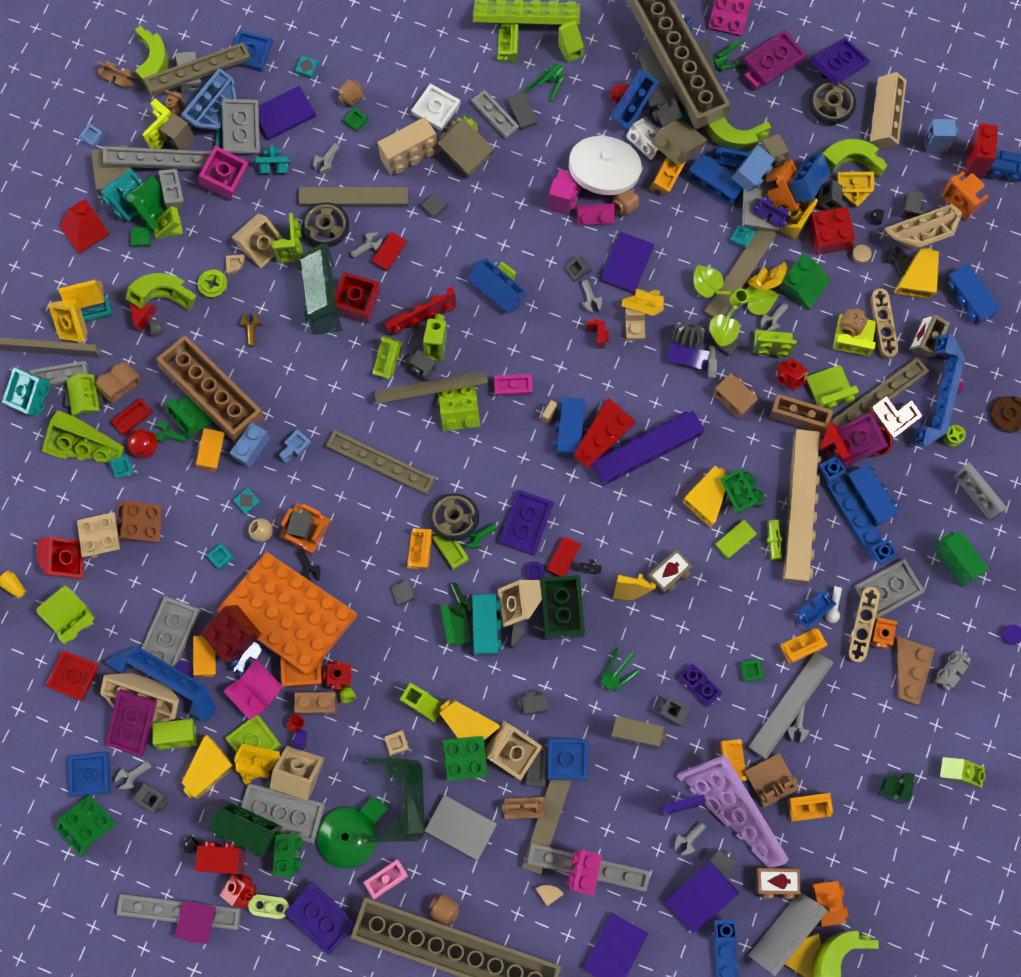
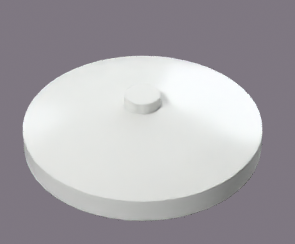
[569,136,642,195]

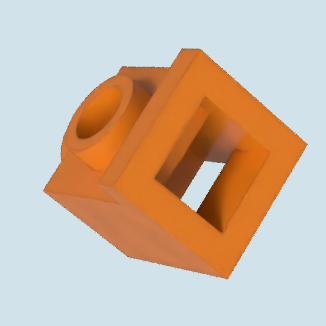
[870,617,897,649]

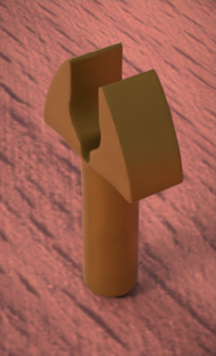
[240,312,262,347]

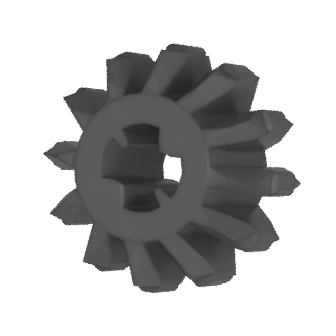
[673,322,705,348]

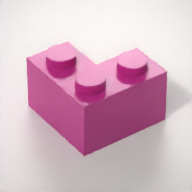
[548,170,582,215]

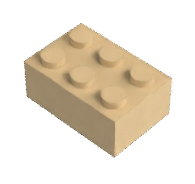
[377,117,438,176]

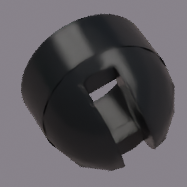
[870,209,885,225]
[183,835,200,854]

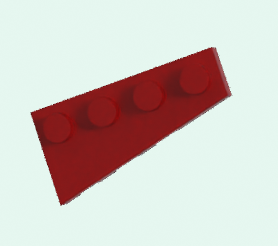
[384,287,457,335]
[573,398,636,469]

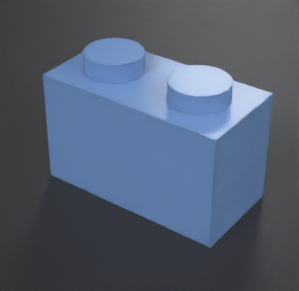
[924,119,959,153]
[732,145,775,192]
[230,422,270,469]

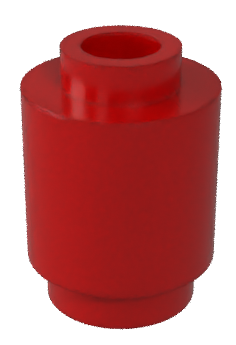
[610,83,630,104]

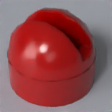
[287,715,304,732]

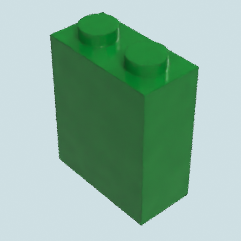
[934,530,989,587]

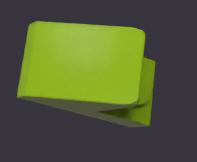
[153,206,183,240]

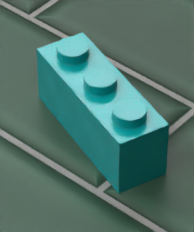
[472,594,502,657]

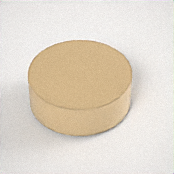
[852,245,871,264]

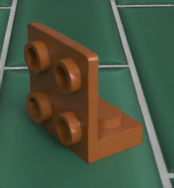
[116,500,162,543]

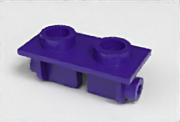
[752,197,792,228]

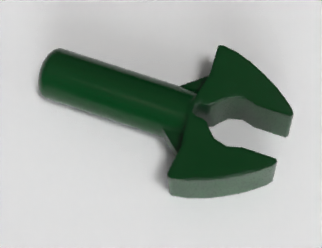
[450,582,473,618]

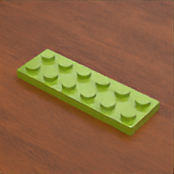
[473,0,580,25]

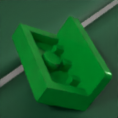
[273,831,303,878]

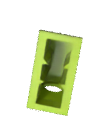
[423,314,447,362]

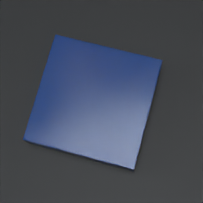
[233,30,273,72]
[547,739,588,781]
[68,752,111,797]

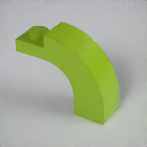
[135,25,169,86]
[704,117,771,152]
[823,139,888,178]
[125,273,197,311]
[813,931,879,977]

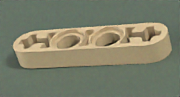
[870,288,898,360]
[849,587,880,663]

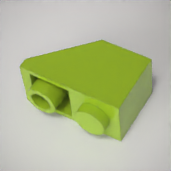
[558,20,584,63]
[400,682,443,723]
[940,757,985,788]

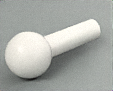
[824,586,842,623]

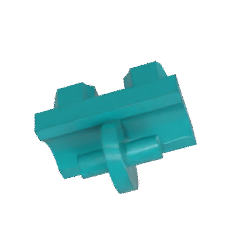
[256,144,291,174]

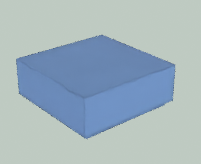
[78,123,105,148]

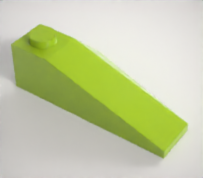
[42,410,124,463]

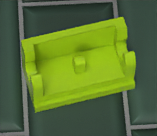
[497,23,518,63]
[372,336,403,379]
[66,374,100,416]
[153,719,197,750]

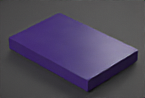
[810,38,870,86]
[258,85,316,140]
[600,231,655,294]
[498,490,554,556]
[659,794,706,816]
[665,861,739,933]
[284,881,356,955]
[583,913,648,977]

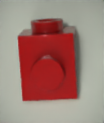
[586,319,609,349]

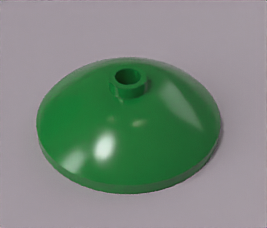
[316,807,377,869]

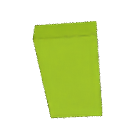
[715,520,757,559]
[432,530,469,570]

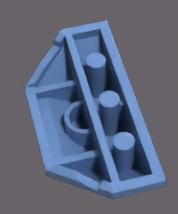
[181,68,236,130]

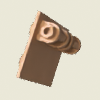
[744,753,799,808]

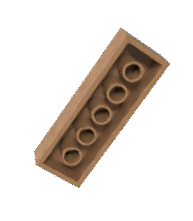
[156,335,264,443]

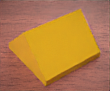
[778,198,818,240]
[58,280,104,308]
[48,298,88,342]

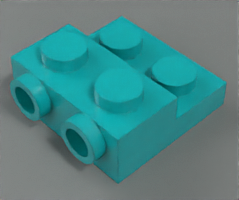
[100,168,143,221]
[2,367,50,416]

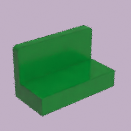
[441,604,472,647]

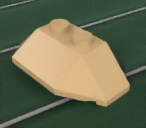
[885,204,962,249]
[100,673,179,725]

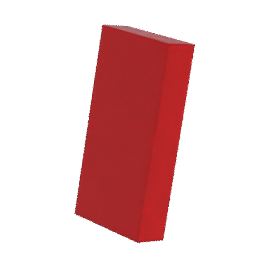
[372,232,407,272]
[111,398,153,436]
[547,536,581,577]

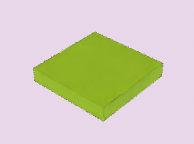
[225,715,281,753]

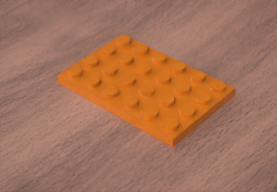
[216,552,358,677]

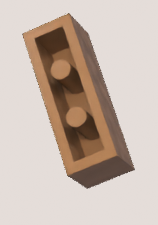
[769,394,833,435]

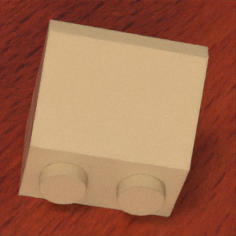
[231,213,283,268]
[498,580,542,627]
[485,721,542,780]
[270,746,324,801]

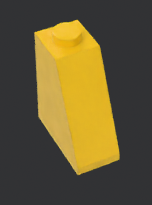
[894,248,939,299]
[683,466,728,528]
[438,700,500,740]
[182,735,235,799]

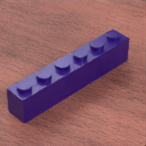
[592,410,705,486]

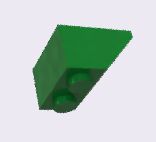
[779,253,830,310]

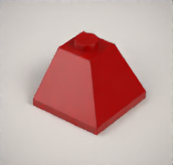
[59,198,110,254]
[37,536,84,579]

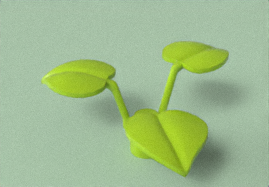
[693,265,779,347]

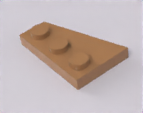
[895,636,935,706]

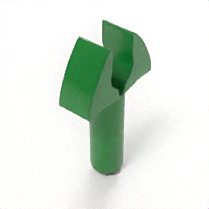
[152,422,188,444]
[462,523,497,549]

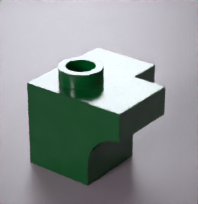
[878,771,915,804]

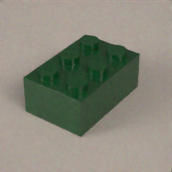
[541,575,585,640]
[208,801,283,857]

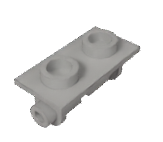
[934,651,971,691]

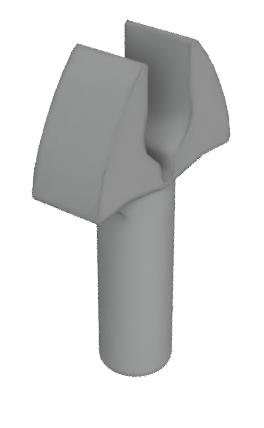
[313,143,339,174]
[350,233,383,258]
[581,280,602,314]
[760,303,788,331]
[707,345,717,378]
[786,706,809,743]
[114,761,151,790]
[674,822,706,856]

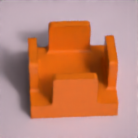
[766,159,800,211]
[940,171,989,221]
[278,503,331,555]
[281,658,324,689]

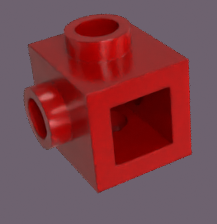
[776,357,809,392]
[322,661,352,691]
[220,874,257,909]

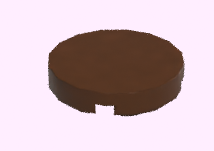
[990,396,1021,433]

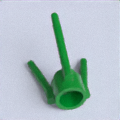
[712,38,747,71]
[523,63,565,102]
[600,648,640,692]

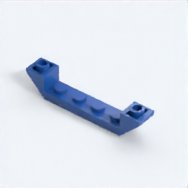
[914,334,965,446]
[819,456,898,565]
[106,647,216,723]
[714,919,738,977]

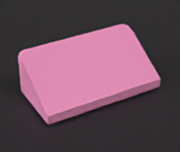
[363,859,409,900]

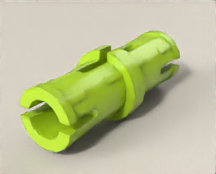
[767,520,783,560]

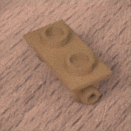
[98,61,137,88]
[165,90,186,117]
[502,797,545,819]

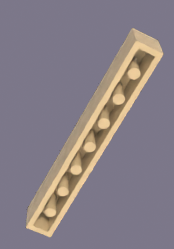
[783,429,822,585]

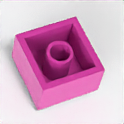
[198,146,249,200]

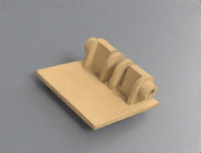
[77,512,120,558]

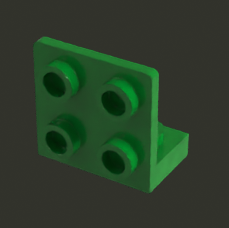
[124,176,167,231]
[166,396,213,438]
[720,468,765,514]
[442,736,488,781]
[55,796,116,858]

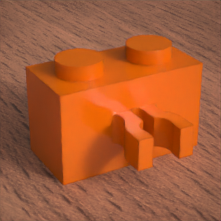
[811,881,848,927]

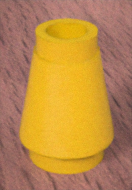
[0,570,27,599]

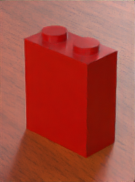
[965,123,998,179]

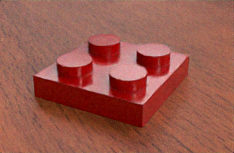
[46,650,100,702]

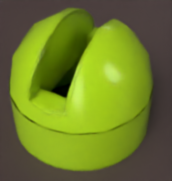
[339,687,356,703]

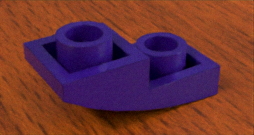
[666,343,710,370]
[679,663,722,707]

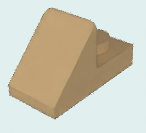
[625,307,646,341]

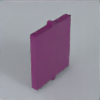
[174,901,216,944]

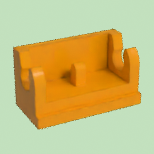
[649,157,685,196]
[196,428,225,472]
[407,528,433,571]
[780,628,828,665]
[193,636,216,678]
[719,739,747,781]
[787,793,833,822]

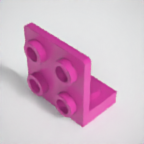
[708,0,751,35]
[224,660,283,720]
[567,849,602,896]

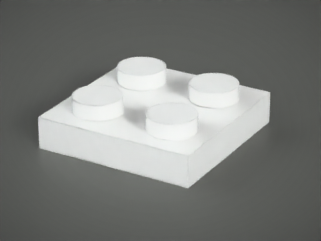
[411,83,461,131]

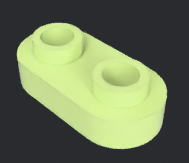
[248,895,290,919]

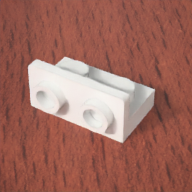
[626,116,659,160]

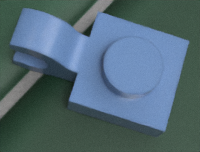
[279,429,312,464]

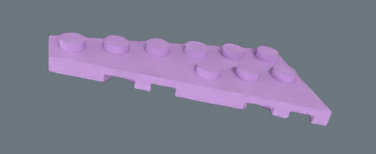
[676,755,789,869]

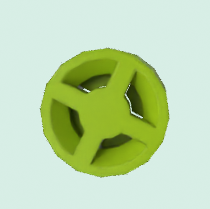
[942,425,966,447]

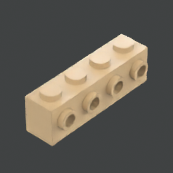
[870,72,907,150]

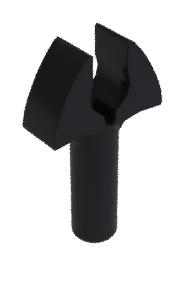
[886,246,907,280]
[296,549,321,582]
[580,559,602,575]

